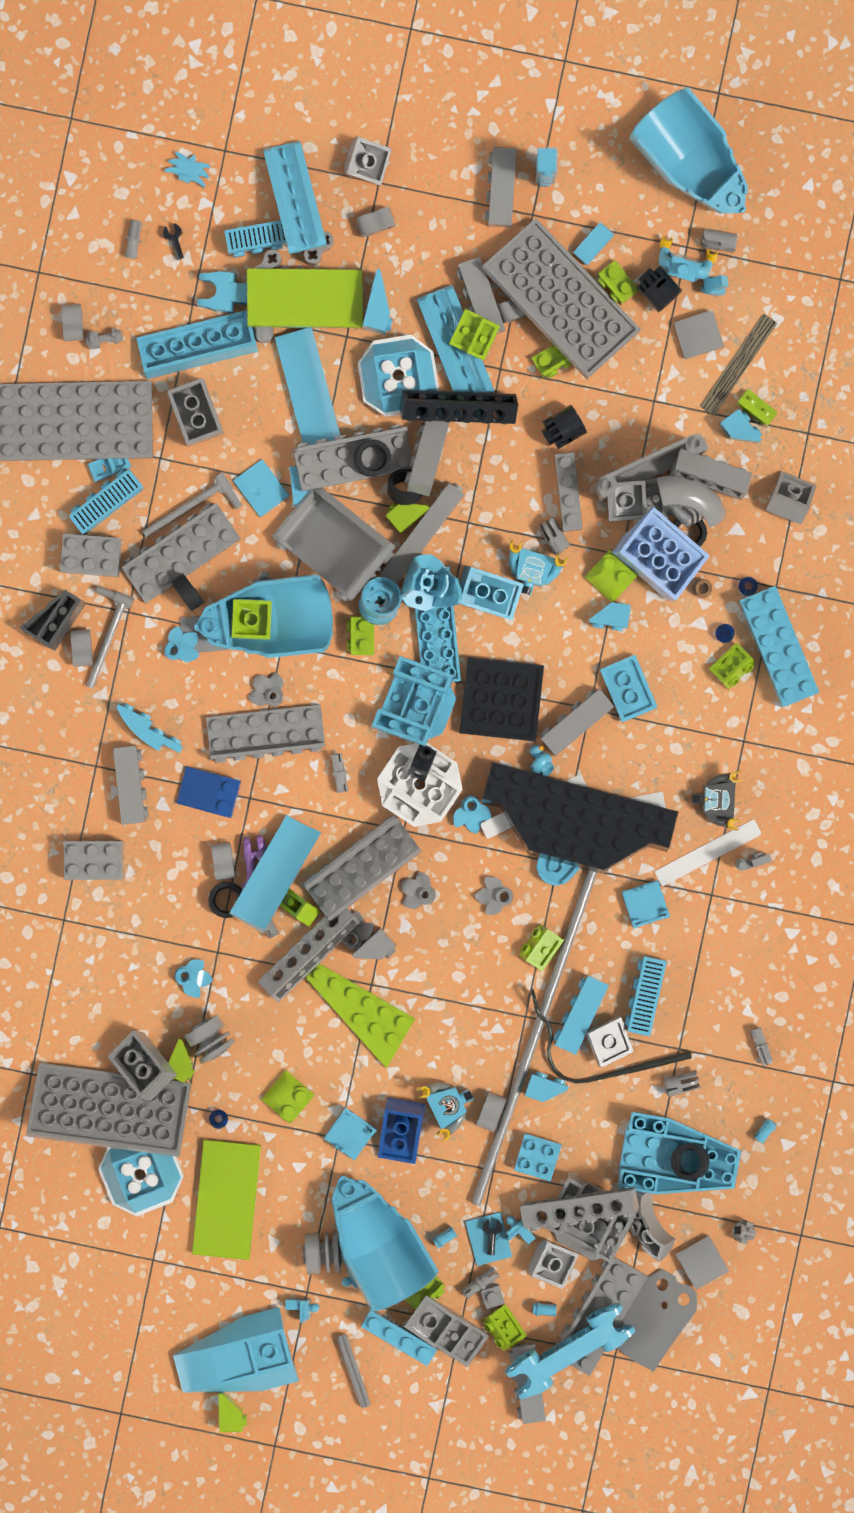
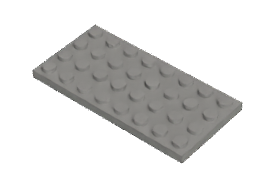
[481,218,641,379]
[0,381,153,461]
[26,1063,191,1157]

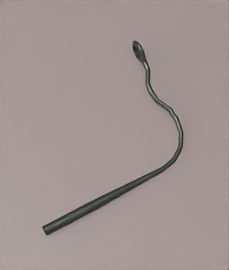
[531,988,692,1083]

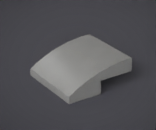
[674,310,724,359]
[676,1236,729,1290]

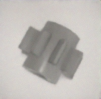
[732,1219,756,1244]

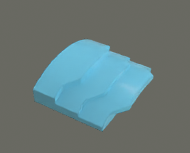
[372,656,456,746]

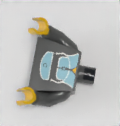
[691,771,743,831]

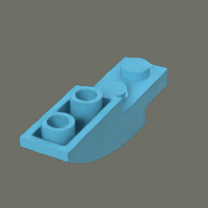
[116,703,184,753]

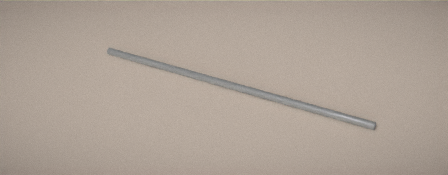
[471,870,597,1206]

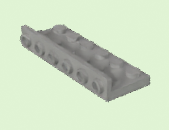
[293,425,413,492]
[121,503,241,603]
[206,705,325,763]
[303,815,422,921]
[553,1257,648,1376]

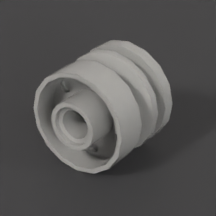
[184,1014,235,1064]
[303,1232,342,1274]

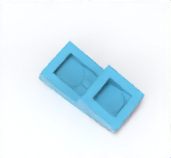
[573,222,615,265]
[88,458,131,482]

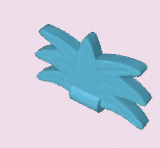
[164,151,210,188]

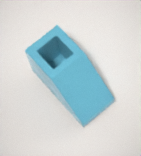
[719,409,762,443]
[589,602,631,631]
[524,1071,569,1102]

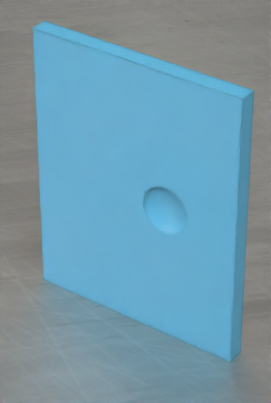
[233,459,289,518]
[465,1212,512,1266]

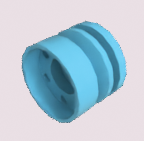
[359,577,402,625]

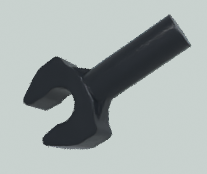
[163,223,184,260]
[483,1219,502,1255]

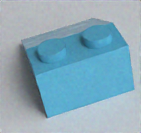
[363,269,393,336]
[459,565,524,620]

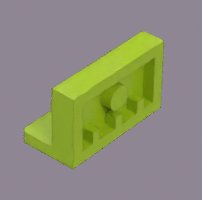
[597,260,638,305]
[531,345,572,379]
[736,389,777,427]
[347,616,374,655]
[709,642,756,689]
[519,924,564,972]
[405,1276,445,1310]
[482,1304,527,1351]

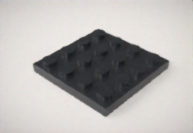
[460,657,544,742]

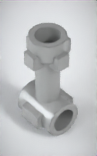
[85,328,123,349]

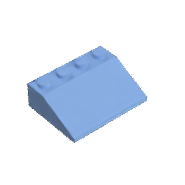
[612,507,710,601]

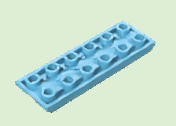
[263,140,327,254]
[417,285,495,393]
[415,567,461,682]

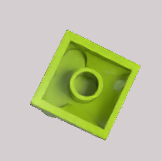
[584,549,638,602]
[232,599,272,639]
[261,1070,315,1124]

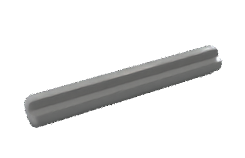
[337,1334,370,1408]

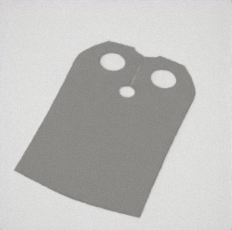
[617,1270,697,1371]

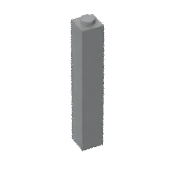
[380,483,464,584]

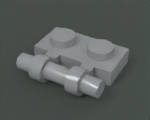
[735,851,772,871]

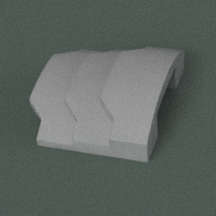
[543,1175,638,1264]

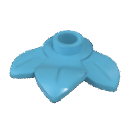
[164,626,200,662]
[453,796,491,834]
[175,959,213,998]

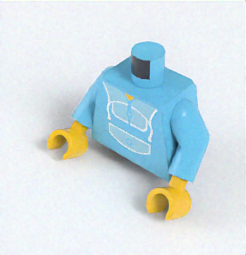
[659,235,718,282]
[509,539,568,596]

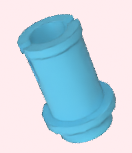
[754,1118,777,1144]
[432,1226,458,1248]
[532,1301,557,1317]

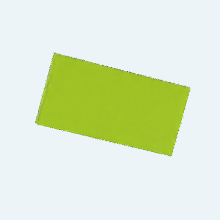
[247,269,363,328]
[192,1139,261,1260]

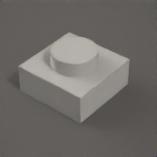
[481,1284,505,1309]

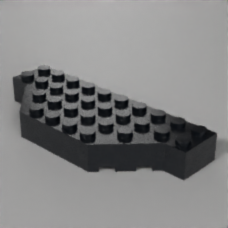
[481,762,678,874]

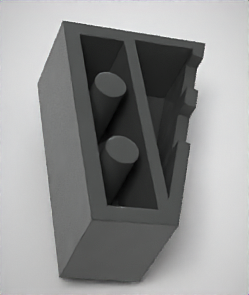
[19,590,86,651]

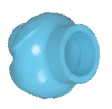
[530,745,555,776]

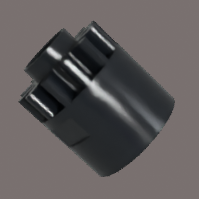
[636,266,683,313]
[541,404,587,449]

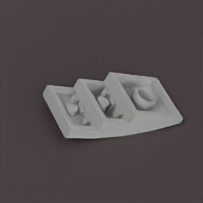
[608,478,673,521]
[404,1295,489,1367]

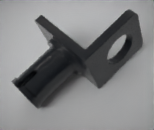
[408,745,437,781]

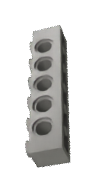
[258,908,361,1003]
[520,1187,639,1231]

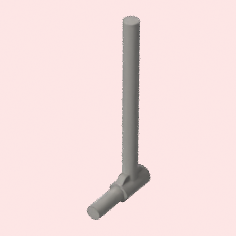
[143,472,242,537]
[86,586,135,689]

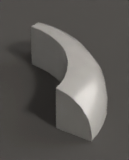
[657,476,726,527]
[630,1191,676,1262]

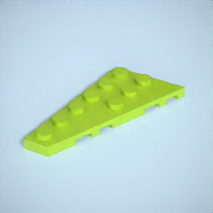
[306,963,415,1068]

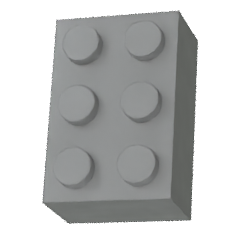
[167,378,224,447]
[60,534,123,578]
[64,841,124,880]
[107,1030,177,1101]

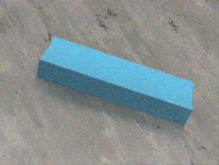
[136,310,258,379]
[275,328,340,445]
[229,815,321,933]

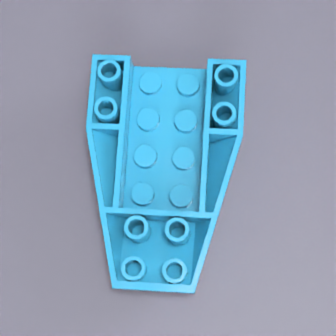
[618,1112,741,1194]
[173,1307,299,1393]

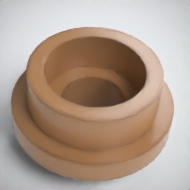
[693,579,712,598]

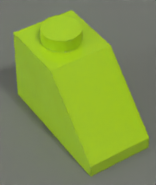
[386,503,430,534]
[280,888,320,926]
[168,1037,195,1083]
[218,1392,247,1433]

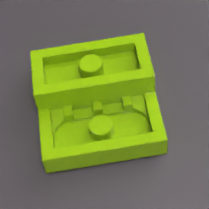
[449,308,500,361]

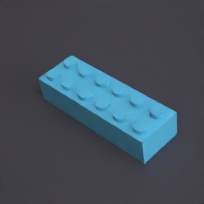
[738,586,819,707]

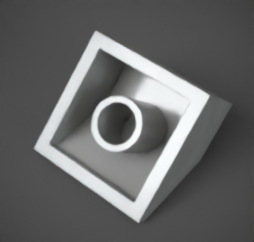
[766,471,817,524]
[352,928,396,959]

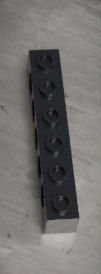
[399,390,519,424]

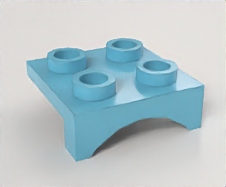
[622,880,670,929]
[323,1107,377,1161]
[514,1133,562,1182]

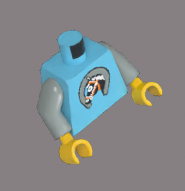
[416,1082,474,1142]

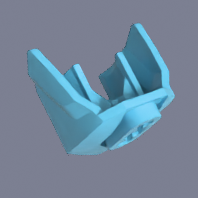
[401,554,461,611]

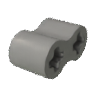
[356,207,396,238]
[304,231,334,266]
[254,250,282,269]
[497,300,527,324]
[62,304,84,341]
[71,629,93,667]
[211,842,235,881]
[476,1092,507,1132]

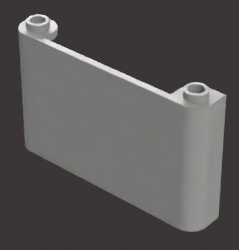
[595,434,709,503]
[272,488,395,602]

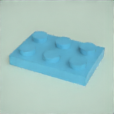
[600,655,658,722]

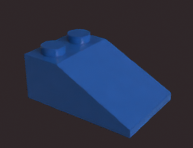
[177,766,242,818]
[378,1097,425,1164]

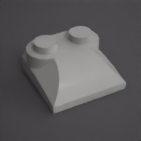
[344,136,392,186]
[529,1240,579,1289]

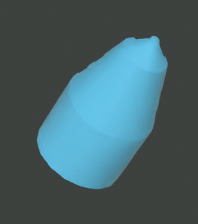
[629,87,748,214]
[195,575,333,658]
[331,1176,439,1311]

